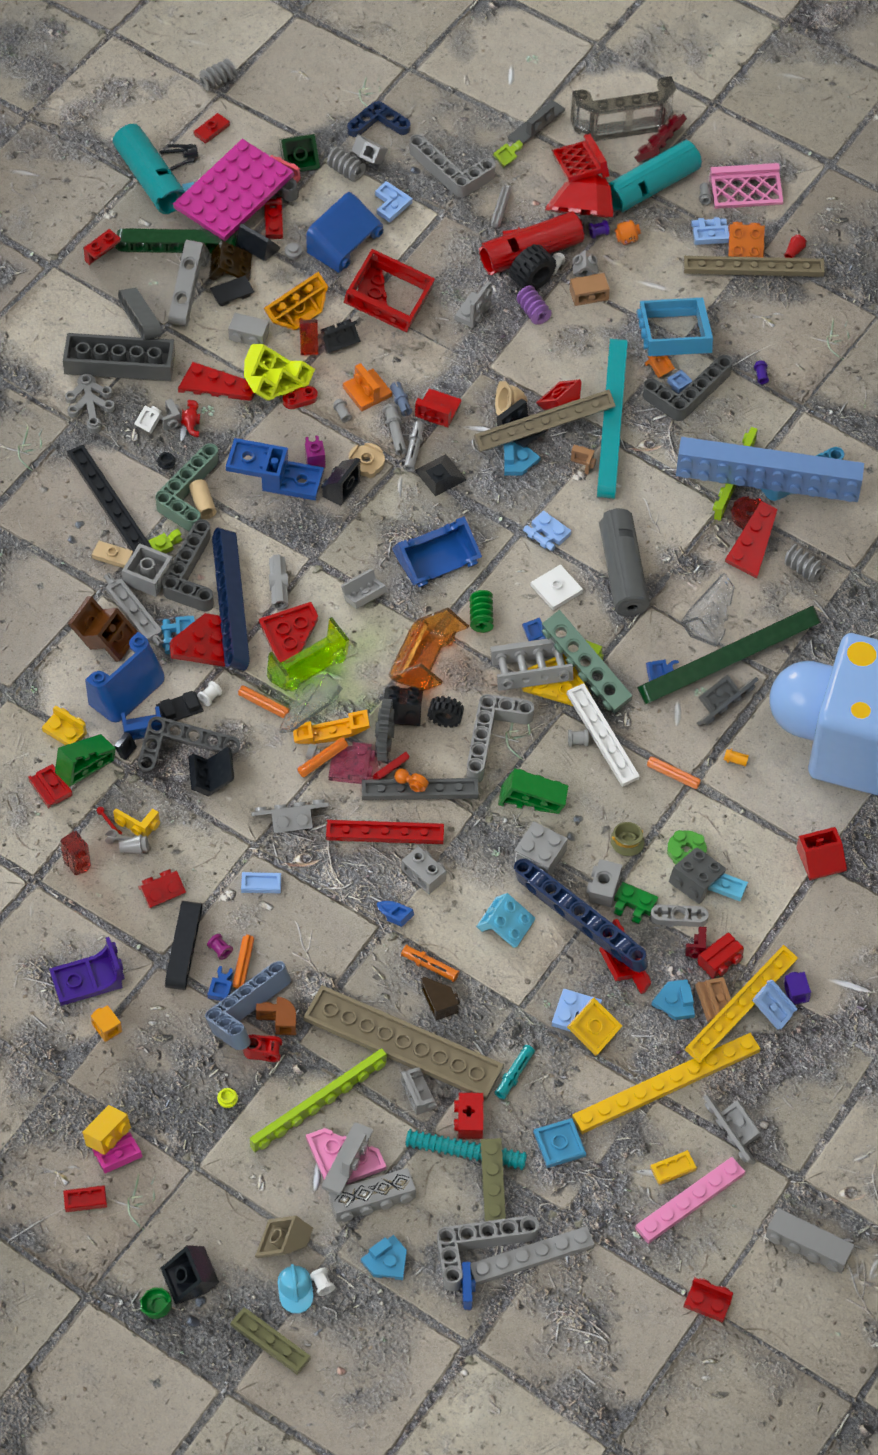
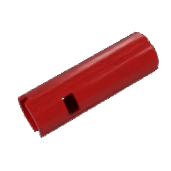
[479,211,584,275]

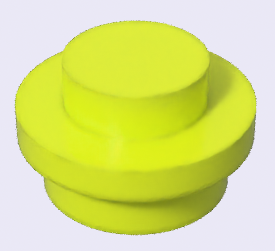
[217,1088,238,1108]

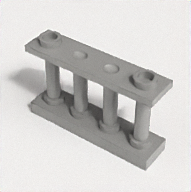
[490,636,573,691]

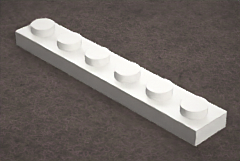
[566,683,640,787]

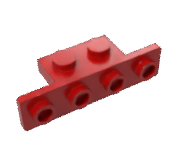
[599,919,651,994]

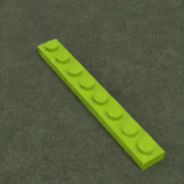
[249,1048,387,1152]

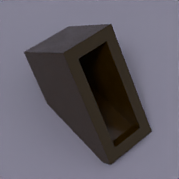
[421,977,461,1021]

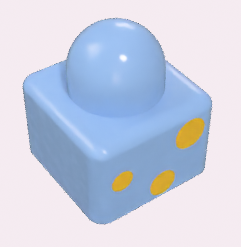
[769,633,878,796]

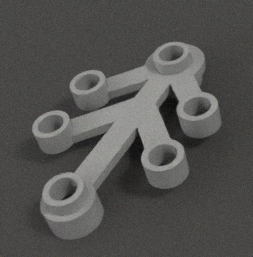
[65,374,115,433]

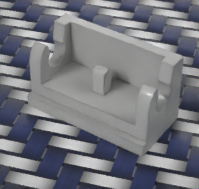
[401,1067,437,1115]

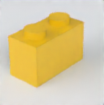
[82,1105,131,1155]

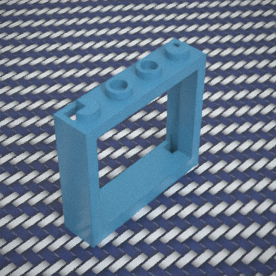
[637,297,713,356]

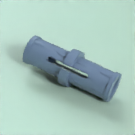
[390,382,413,416]

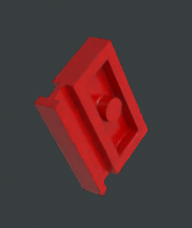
[28,764,73,808]

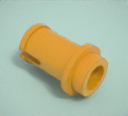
[724,748,749,767]

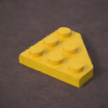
[522,654,592,706]

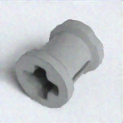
[568,729,588,747]

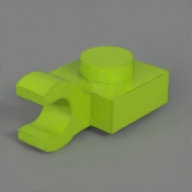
[493,140,523,168]
[148,529,183,554]

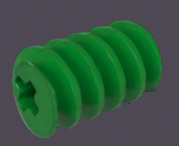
[469,590,494,633]

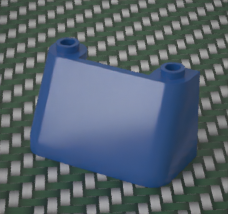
[306,192,384,273]
[392,516,482,588]
[85,632,165,722]

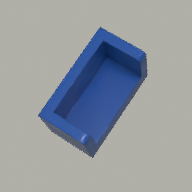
[121,706,162,740]

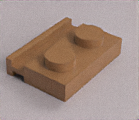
[695,977,731,1022]

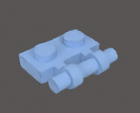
[691,217,729,245]
[523,510,571,551]

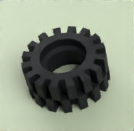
[427,696,464,728]

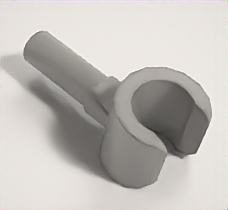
[105,829,132,844]

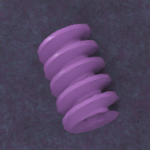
[516,285,552,325]

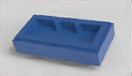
[462,1262,476,1310]

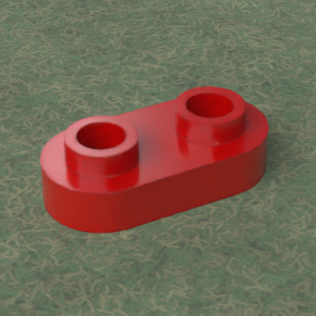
[283,386,318,409]

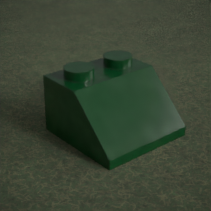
[279,133,320,172]

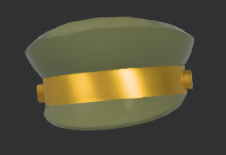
[610,822,645,856]

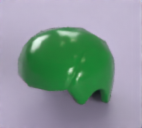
[140,1287,172,1320]

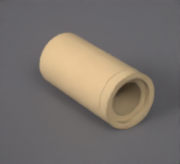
[189,479,217,520]

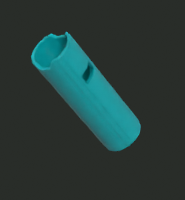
[113,123,185,214]
[609,140,702,213]

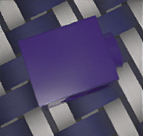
[783,972,811,1005]

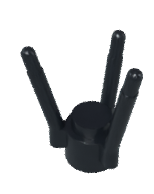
[160,144,198,171]

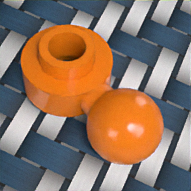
[394,768,429,792]

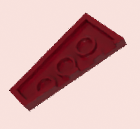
[634,113,687,162]

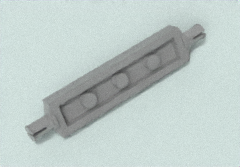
[104,573,164,648]

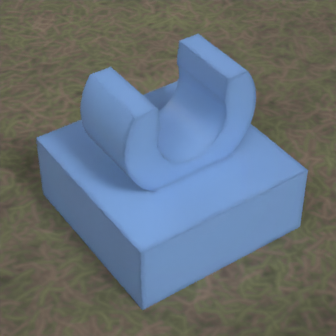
[667,370,692,394]

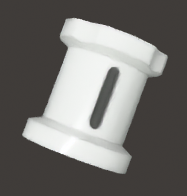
[197,681,222,706]
[310,1268,335,1296]

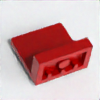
[415,389,461,428]

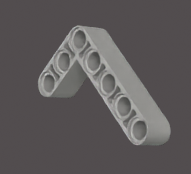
[409,134,496,198]
[467,694,534,782]
[437,1216,539,1292]

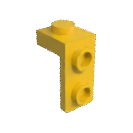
[113,808,160,837]

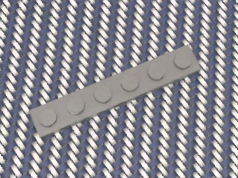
[470,1226,594,1286]

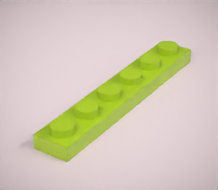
[712,427,758,521]

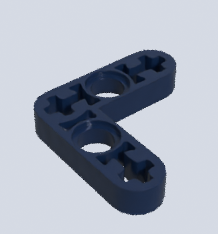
[347,101,411,137]

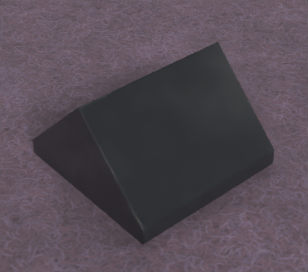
[237,223,281,261]

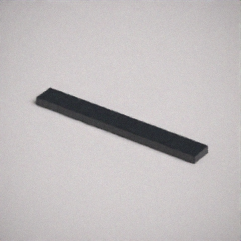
[67,444,152,552]

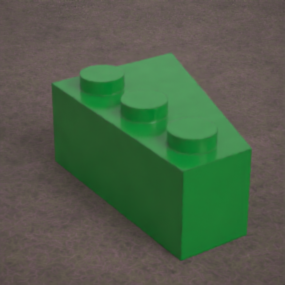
[498,768,568,814]

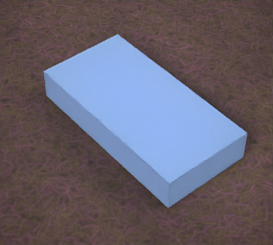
[241,872,282,894]

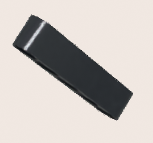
[165,901,202,990]

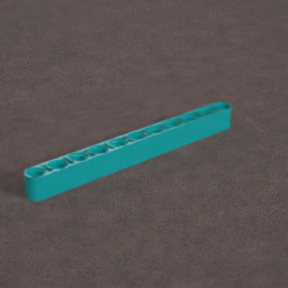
[597,338,628,499]

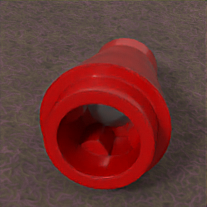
[784,234,807,258]

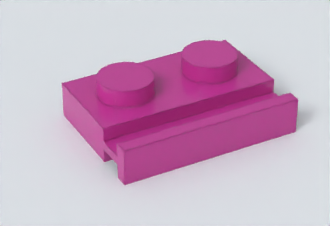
[92,1132,143,1174]

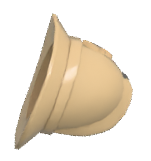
[495,381,527,416]

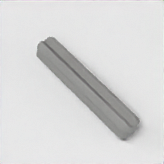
[491,186,511,228]

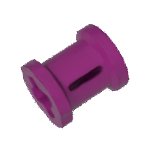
[207,933,233,960]

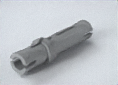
[403,421,425,472]

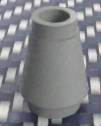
[119,835,149,854]

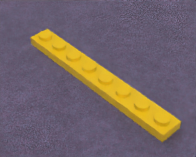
[684,945,798,1063]

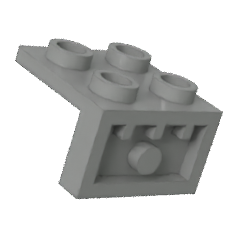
[454,281,492,328]

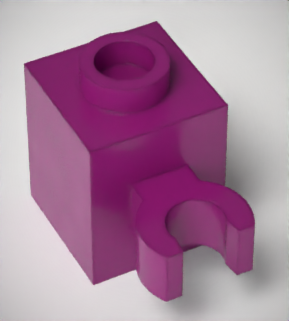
[304,435,326,468]

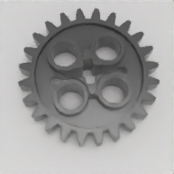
[375,698,395,762]

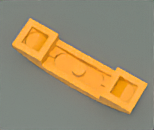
[292,710,370,744]

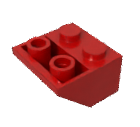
[796,827,847,880]

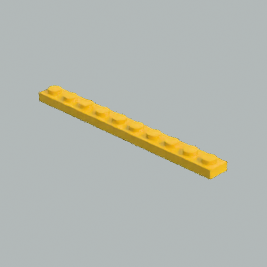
[572,1032,761,1134]

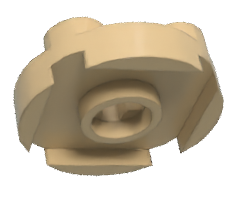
[349,443,385,478]

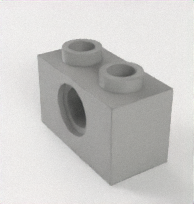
[586,859,622,907]

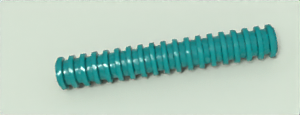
[405,1129,527,1170]

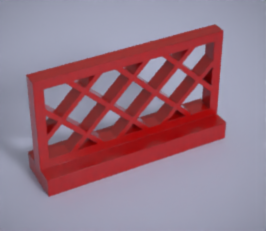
[552,134,610,182]

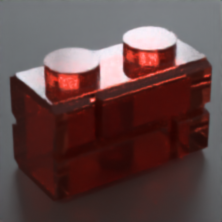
[60,831,91,875]

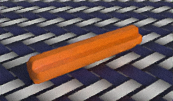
[238,685,289,718]
[297,737,348,777]
[647,756,701,789]
[233,934,254,989]

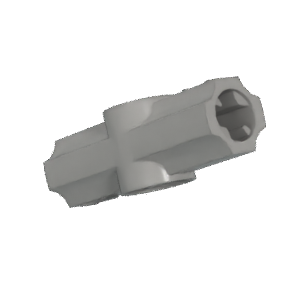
[269,554,289,610]

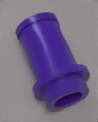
[754,360,769,384]

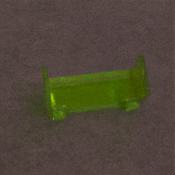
[267,617,349,692]

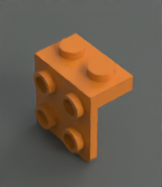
[728,222,765,257]

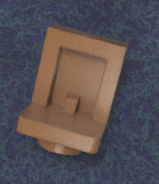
[571,445,596,474]

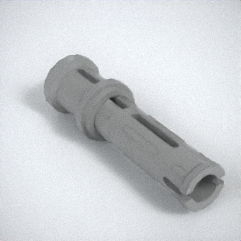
[382,403,407,455]

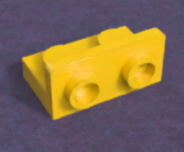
[42,706,87,745]

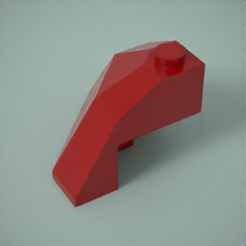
[545,174,613,218]

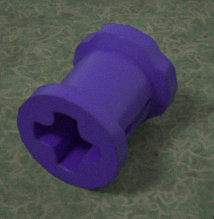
[588,219,610,239]

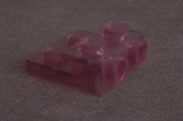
[328,742,375,784]

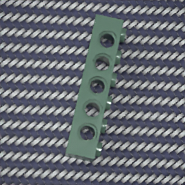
[541,609,632,714]

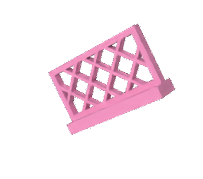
[709,163,783,209]

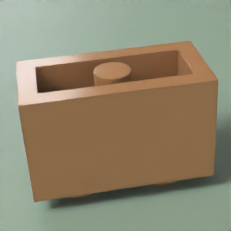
[569,273,610,306]

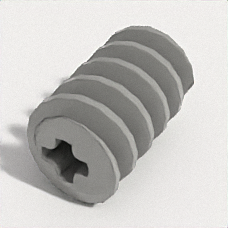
[199,59,237,91]
[327,146,366,182]
[785,544,826,582]

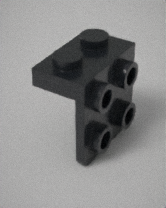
[384,686,423,726]
[188,747,234,797]

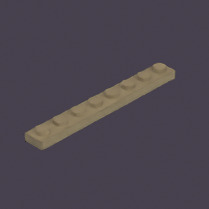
[684,256,825,277]
[474,389,615,452]

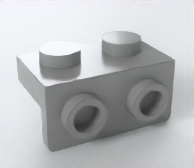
[341,569,387,609]

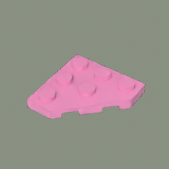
[306,1128,386,1185]

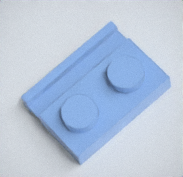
[752,980,797,1030]

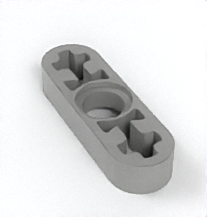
[650,905,709,927]

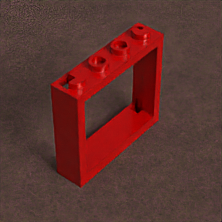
[343,249,435,333]

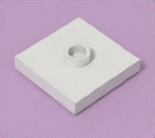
[531,564,583,610]

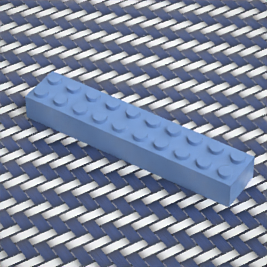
[676,437,865,502]

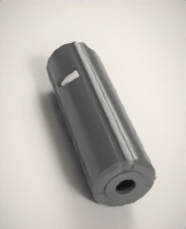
[598,508,650,616]

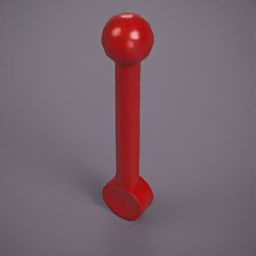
[97,806,122,835]

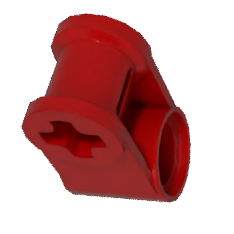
[243,1034,283,1062]

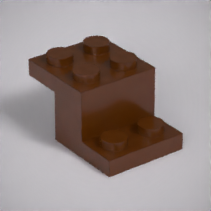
[67,596,138,662]

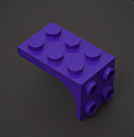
[49,937,125,1006]

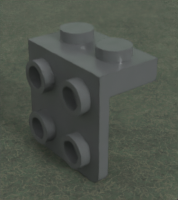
[668,848,726,904]

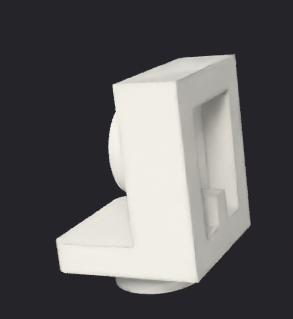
[134,405,164,434]

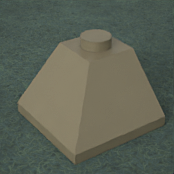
[255,1216,313,1258]

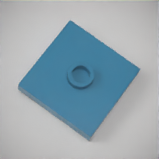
[533,1118,586,1168]

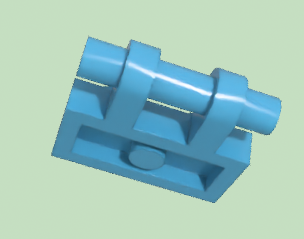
[161,616,195,654]

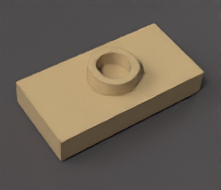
[92,541,133,568]

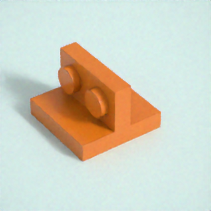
[343,363,392,412]

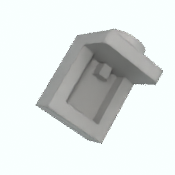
[162,398,181,431]

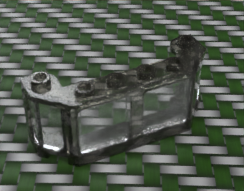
[570,76,676,141]

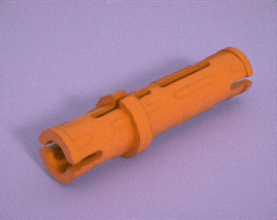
[401,944,460,982]

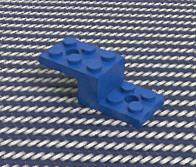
[225,438,324,501]

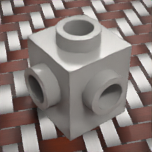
[572,250,598,277]

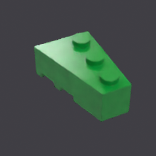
[55,734,116,787]

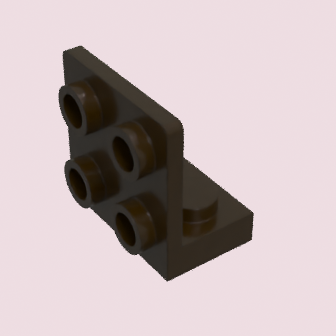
[209,241,252,281]

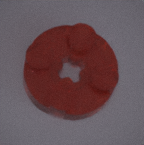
[731,496,764,530]

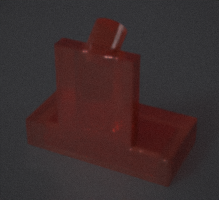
[299,318,319,355]

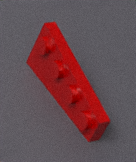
[178,362,255,401]
[725,501,778,579]

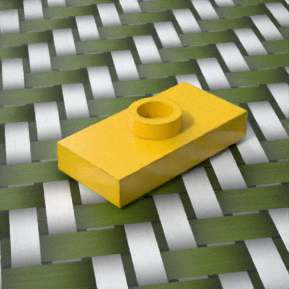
[650,1150,697,1185]

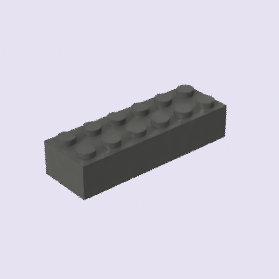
[63,333,175,381]

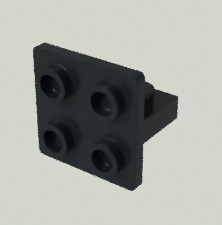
[317,319,361,354]

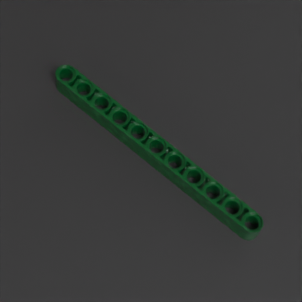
[637,605,821,704]

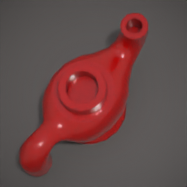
[181,400,200,437]

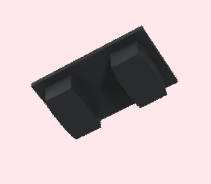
[210,276,255,307]
[156,691,204,721]

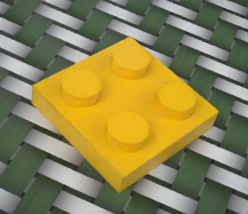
[567,998,622,1055]

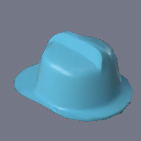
[278,1264,313,1313]

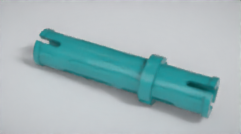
[494,1045,535,1100]

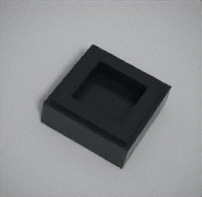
[114,732,137,760]

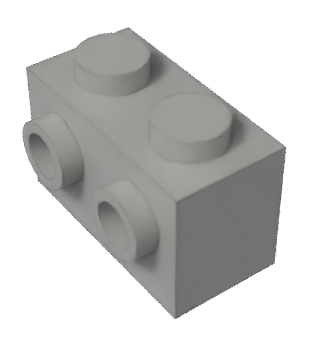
[401,846,446,894]

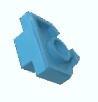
[504,443,541,476]
[651,979,695,1020]
[360,1235,407,1280]

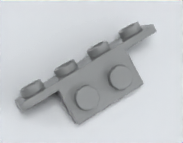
[251,799,330,833]
[704,1094,762,1165]
[322,1123,373,1195]

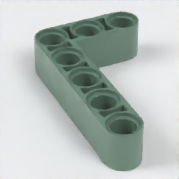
[155,443,219,532]

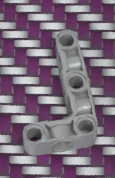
[168,240,210,327]

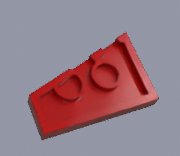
[357,265,387,305]

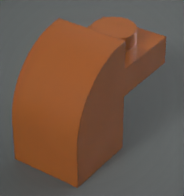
[256,997,297,1036]

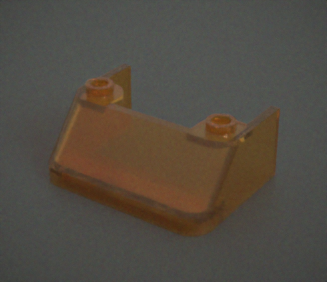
[388,607,469,691]

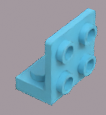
[476,893,535,948]

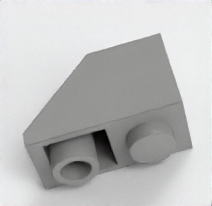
[352,134,388,164]

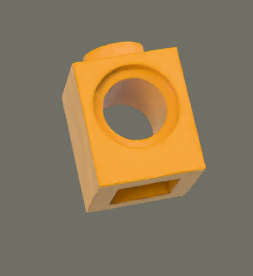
[90,1005,122,1042]

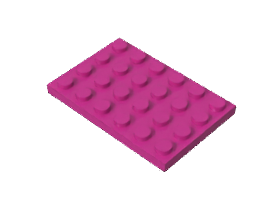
[173,139,294,241]

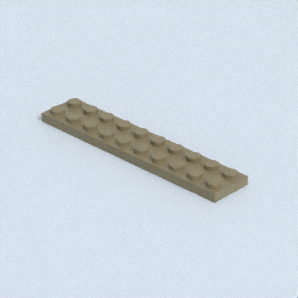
[303,985,504,1101]

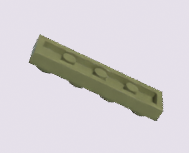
[481,1138,506,1221]
[231,1307,311,1375]

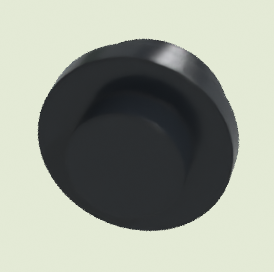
[157,452,176,469]

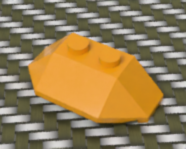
[263,271,328,330]

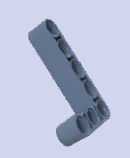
[205,961,291,1050]

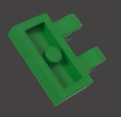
[614,882,659,924]

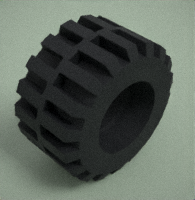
[509,244,557,290]

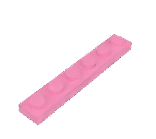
[635,1157,745,1244]

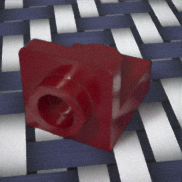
[685,927,707,959]

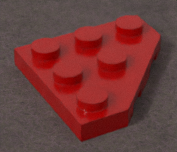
[259,602,318,667]
[170,613,225,667]

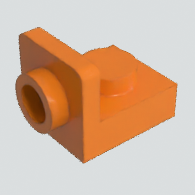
[645,355,675,378]

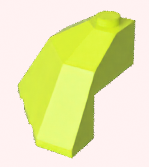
[244,344,315,401]

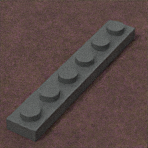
[362,778,479,800]

